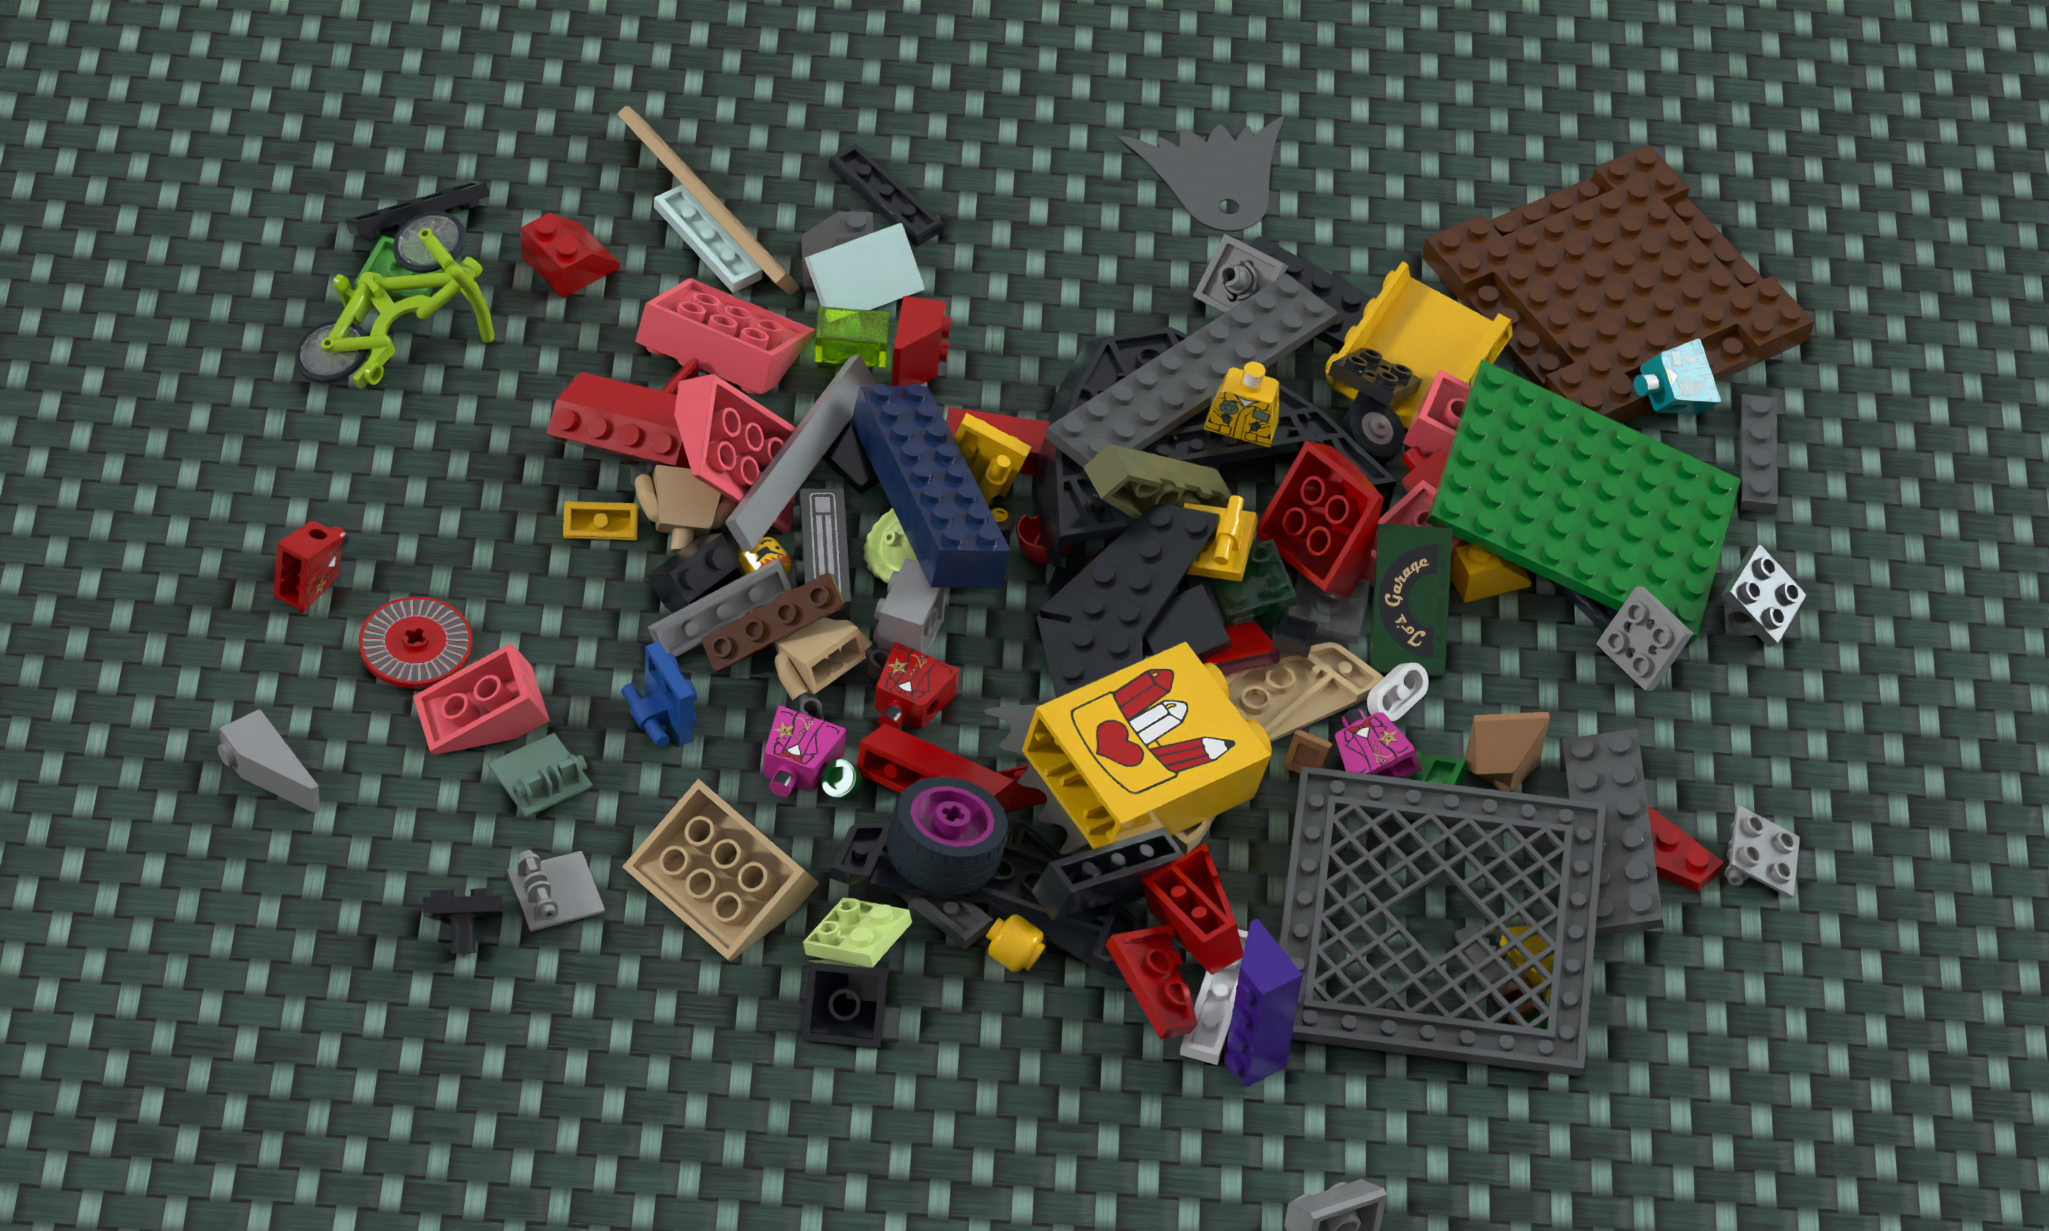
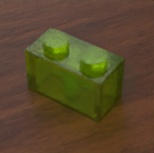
[814,306,890,367]

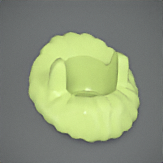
[863,508,919,583]

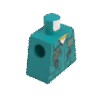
[1634,339,1721,415]

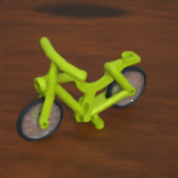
[295,211,495,389]

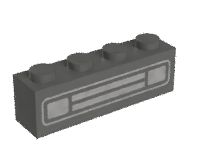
[792,488,851,621]

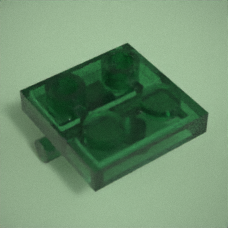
[1209,539,1297,625]

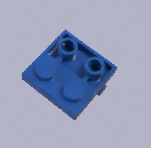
[621,641,697,747]

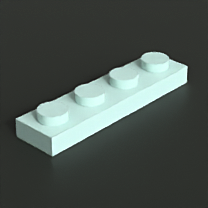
[654,184,762,293]

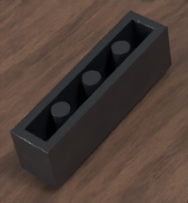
[1032,827,1185,921]

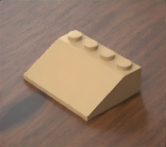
[622,779,819,962]

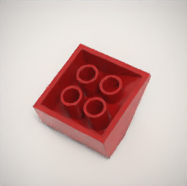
[1254,440,1384,597]

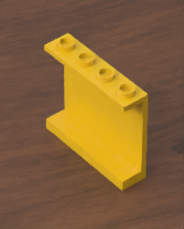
[1325,261,1513,431]

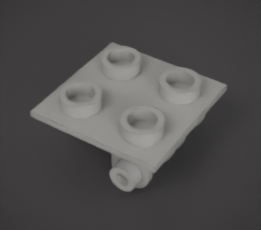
[1725,805,1800,898]
[507,850,605,932]

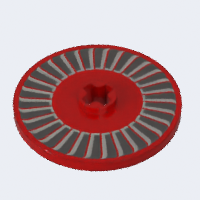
[359,596,472,689]

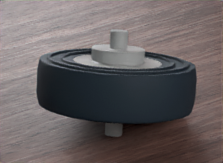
[1341,400,1405,464]

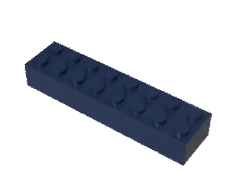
[851,384,1011,588]

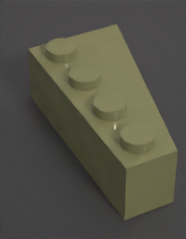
[1083,444,1232,520]

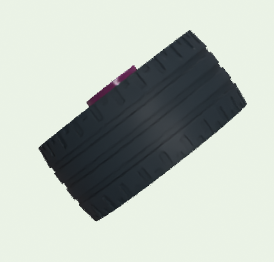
[887,776,1008,895]

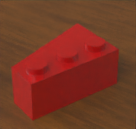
[1142,843,1243,975]

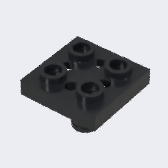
[1328,348,1422,409]
[423,888,503,954]

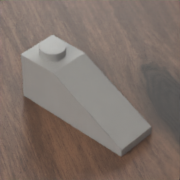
[217,709,320,813]

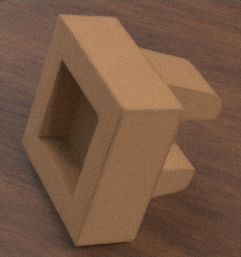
[1283,729,1333,774]

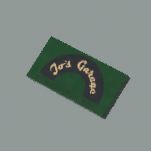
[1370,524,1453,677]

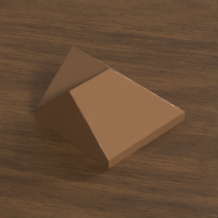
[1465,712,1550,792]

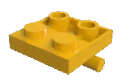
[954,413,1031,505]
[1183,495,1258,582]

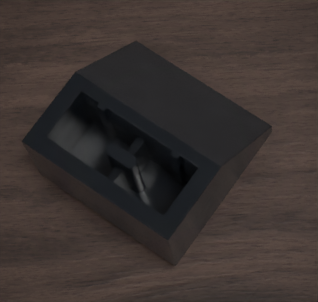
[647,533,746,613]

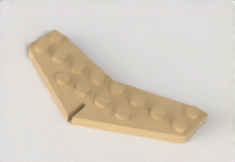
[1171,642,1384,854]

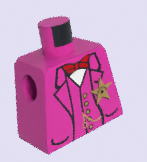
[763,705,846,797]
[1335,709,1422,779]

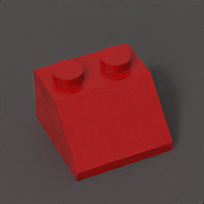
[521,212,620,298]
[891,296,951,386]

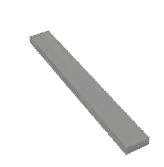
[725,354,877,552]

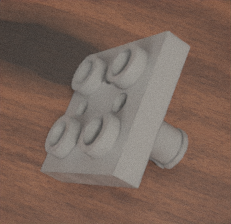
[1193,234,1288,313]
[1596,586,1694,691]

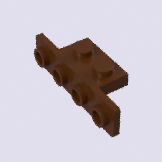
[702,573,845,672]

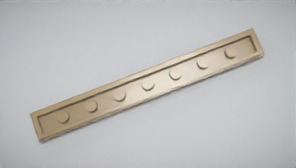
[618,106,799,296]

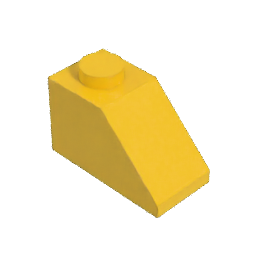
[1450,544,1531,603]

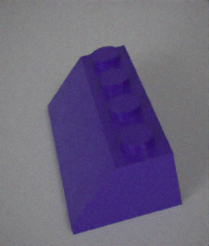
[1225,918,1303,1087]

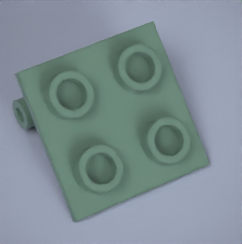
[488,733,593,818]

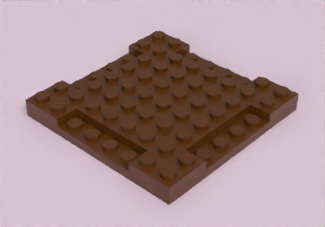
[1422,145,1814,424]

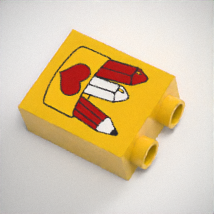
[1022,642,1272,849]

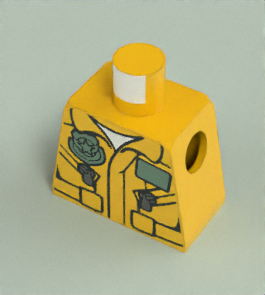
[1204,362,1279,447]

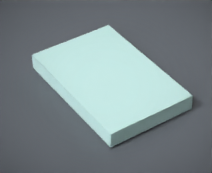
[805,223,925,325]

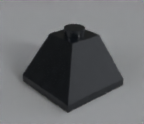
[801,960,890,1048]

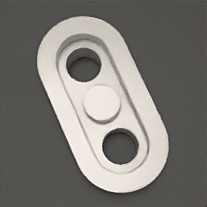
[1367,663,1429,721]

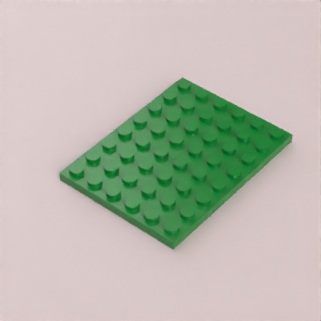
[1426,360,1741,645]

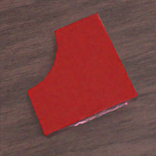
[1201,621,1280,674]

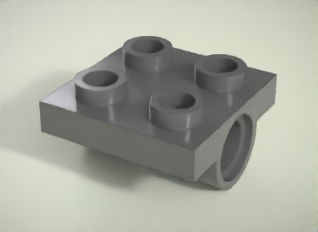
[1721,544,1806,647]

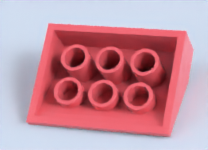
[635,278,815,395]
[674,374,796,533]

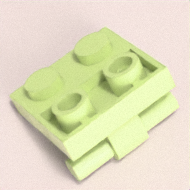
[803,897,912,968]

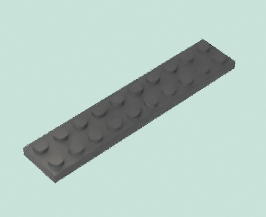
[1045,274,1339,467]

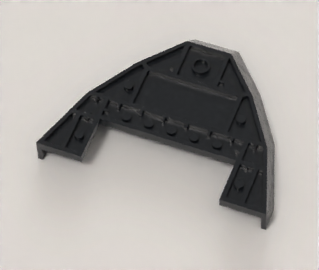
[1036,327,1397,567]

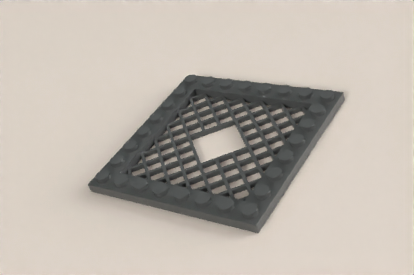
[1279,766,1606,1076]

